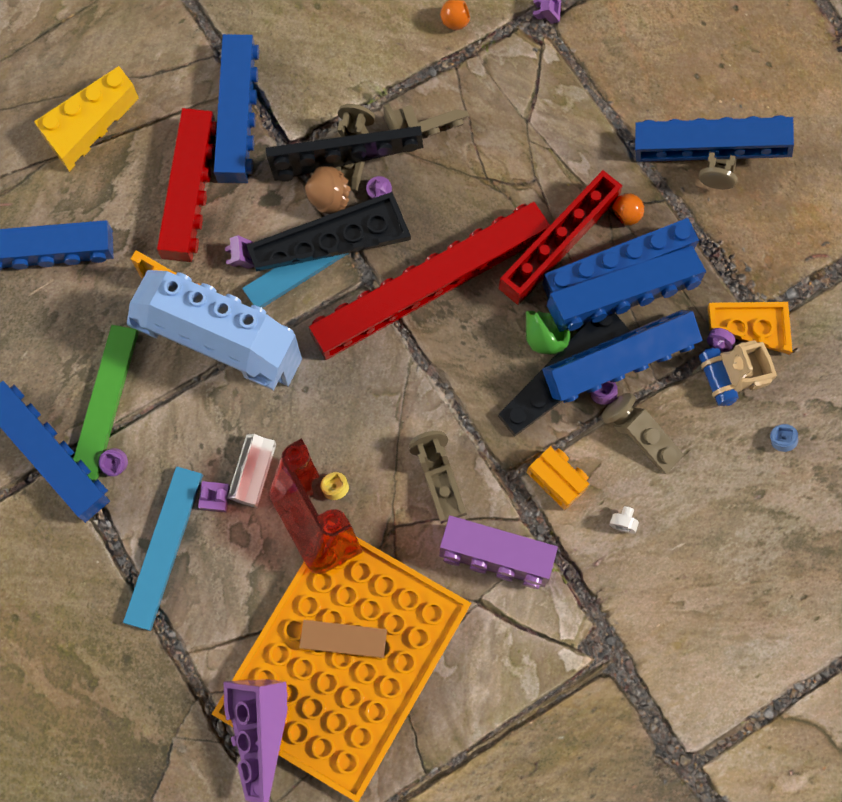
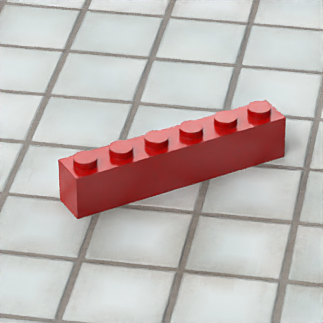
[157,108,217,262]
[499,170,623,305]

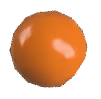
[440,0,470,30]
[612,193,644,226]

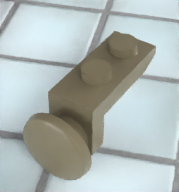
[383,103,469,138]
[336,104,375,192]
[699,152,738,190]
[602,393,684,474]
[409,431,467,524]

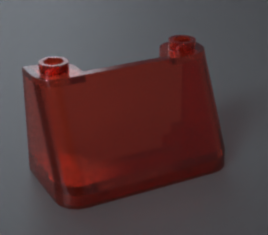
[269,438,362,574]

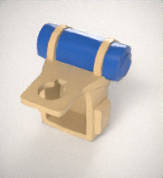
[698,340,777,406]

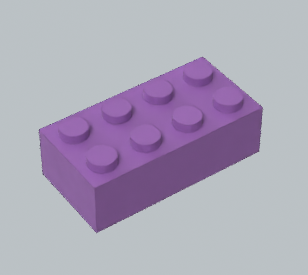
[439,515,558,589]

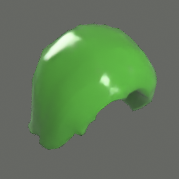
[526,311,570,355]

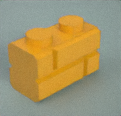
[526,446,590,510]

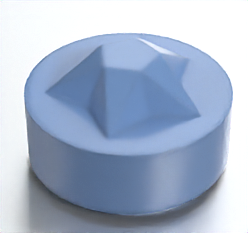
[770,424,798,452]

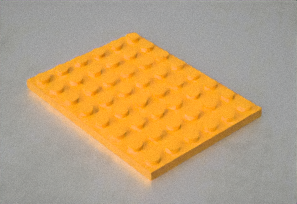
[212,521,471,802]

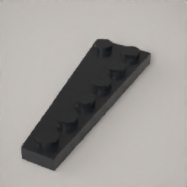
[266,126,424,182]
[246,192,411,272]
[498,313,630,437]

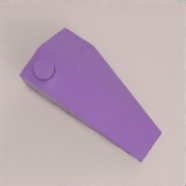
[223,679,288,802]

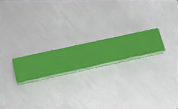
[74,325,139,482]

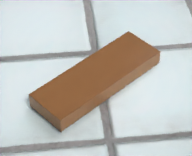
[299,620,387,659]

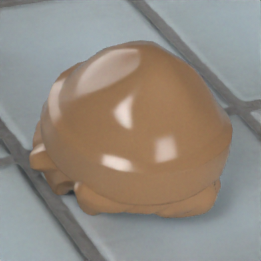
[305,166,351,214]

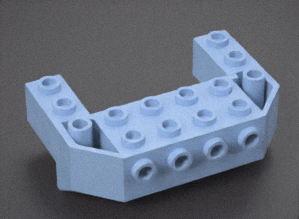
[127,270,302,391]

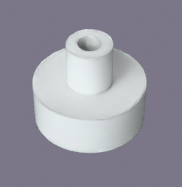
[609,506,639,534]

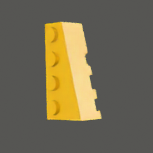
[34,66,139,172]

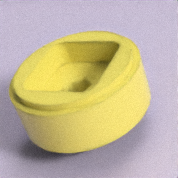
[320,472,349,500]

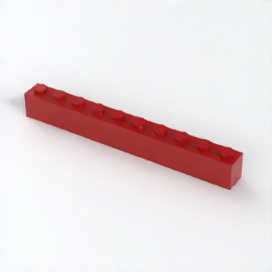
[308,202,550,360]

